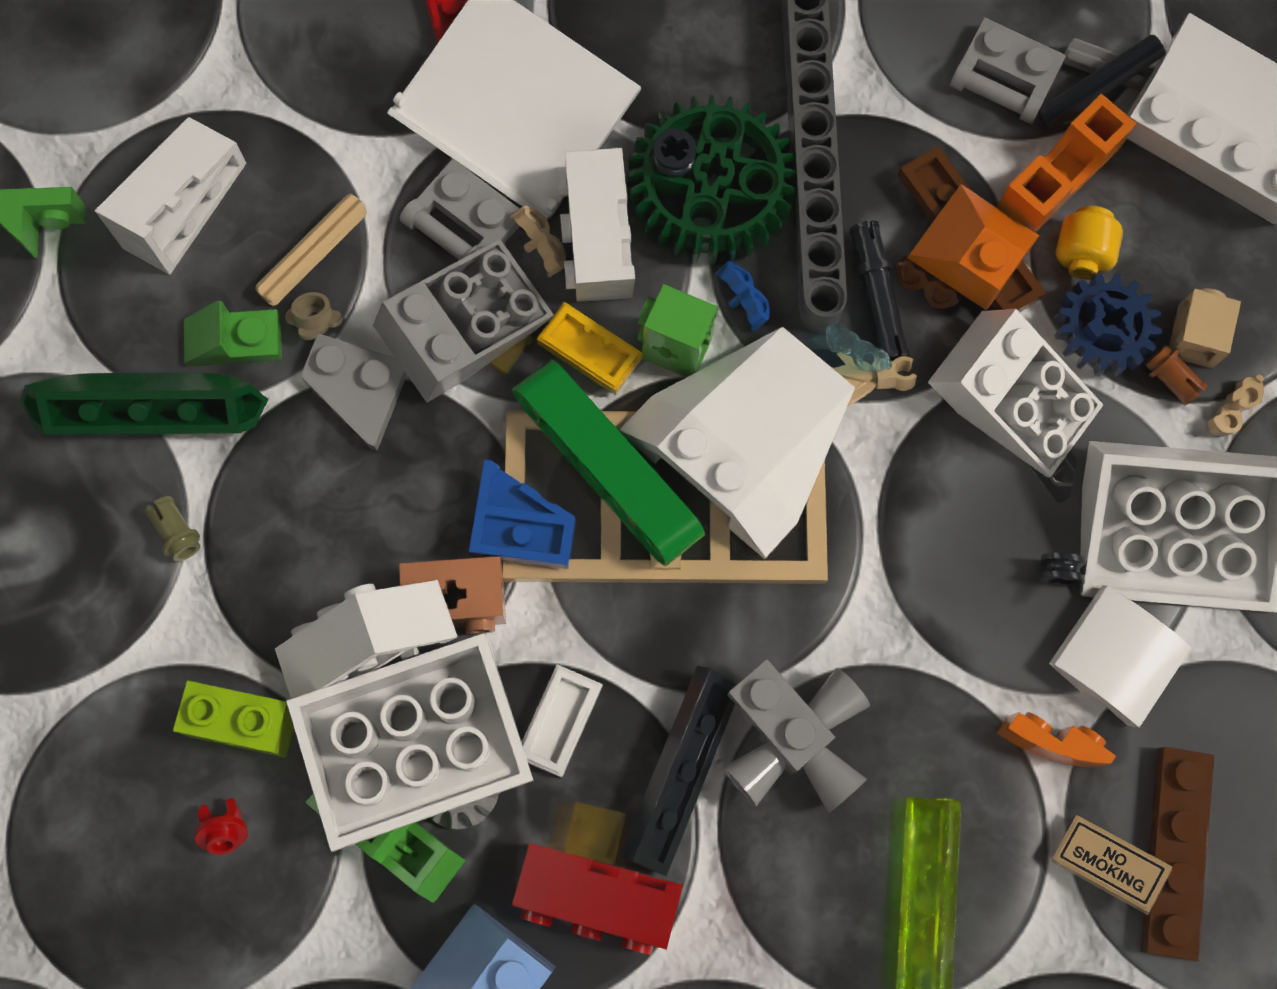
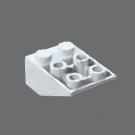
[928,309,1103,477]

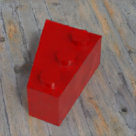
[512,843,683,955]

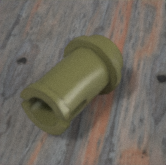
[144,496,201,562]

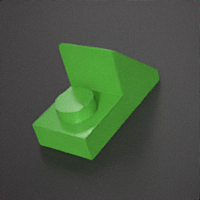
[0,187,86,258]
[184,301,282,367]

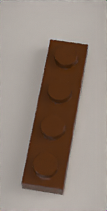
[897,145,1046,313]
[1141,746,1214,961]

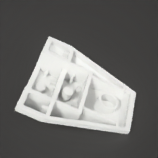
[619,327,855,559]

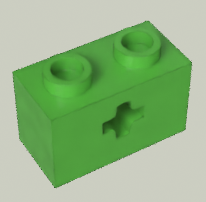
[637,284,718,378]

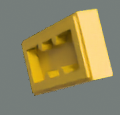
[537,302,643,396]

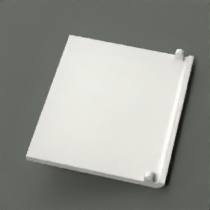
[387,0,641,221]

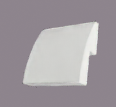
[1049,585,1191,728]

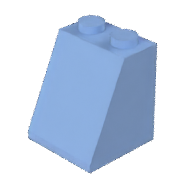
[411,903,556,989]

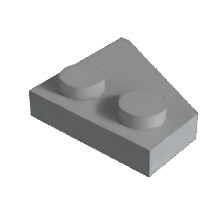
[301,334,407,451]

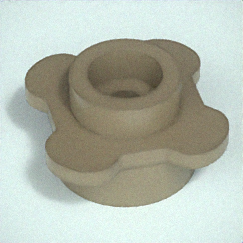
[285,292,342,340]

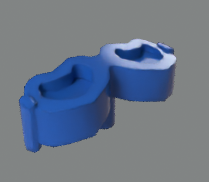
[715,261,770,331]

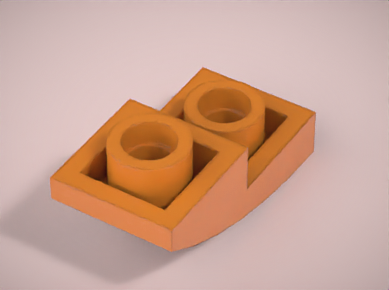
[997,712,1116,768]

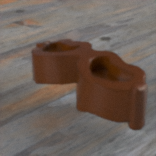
[896,255,963,309]

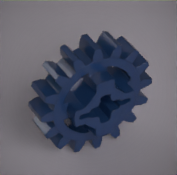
[1054,273,1162,376]

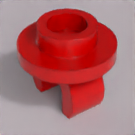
[195,798,248,855]

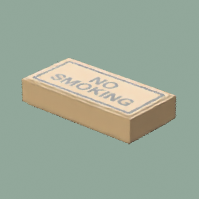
[1052,815,1172,915]

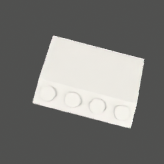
[1126,13,1277,225]
[1079,441,1277,613]
[286,633,534,852]

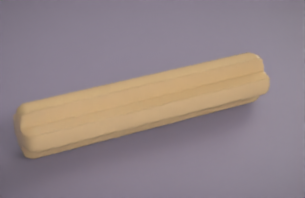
[255,194,367,306]

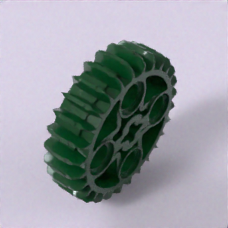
[627,94,797,266]

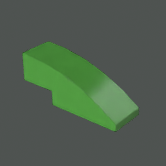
[305,793,466,903]

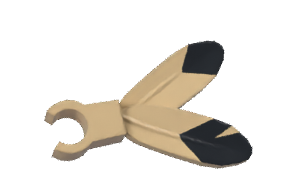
[811,349,917,407]

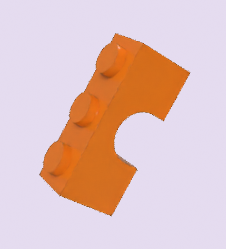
[997,93,1137,233]

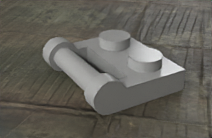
[949,17,1066,125]
[400,159,520,260]

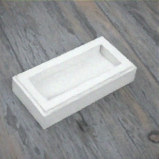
[522,664,603,778]

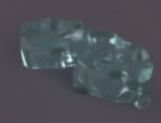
[825,323,892,373]

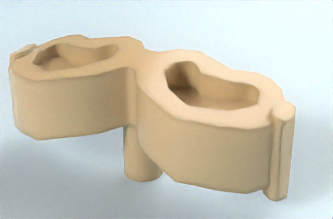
[510,205,566,277]
[1207,374,1264,437]

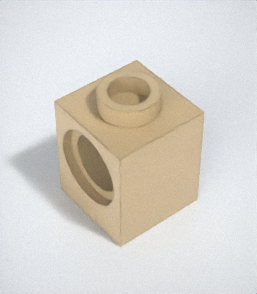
[1169,288,1241,369]

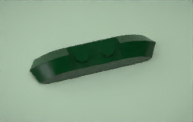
[20,372,268,435]

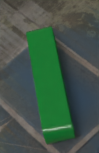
[512,359,705,567]

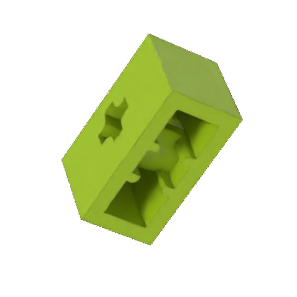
[173,680,294,758]

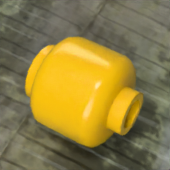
[1055,206,1123,280]

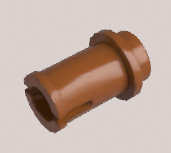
[1144,345,1208,406]

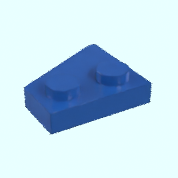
[469,460,576,569]

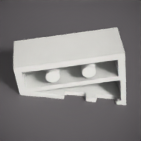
[95,117,246,275]
[556,148,635,302]
[275,580,458,699]

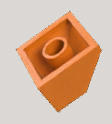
[908,184,1039,311]

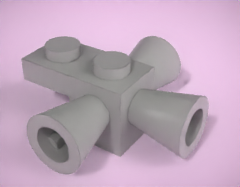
[722,659,870,813]

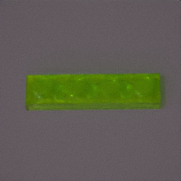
[897,797,961,989]

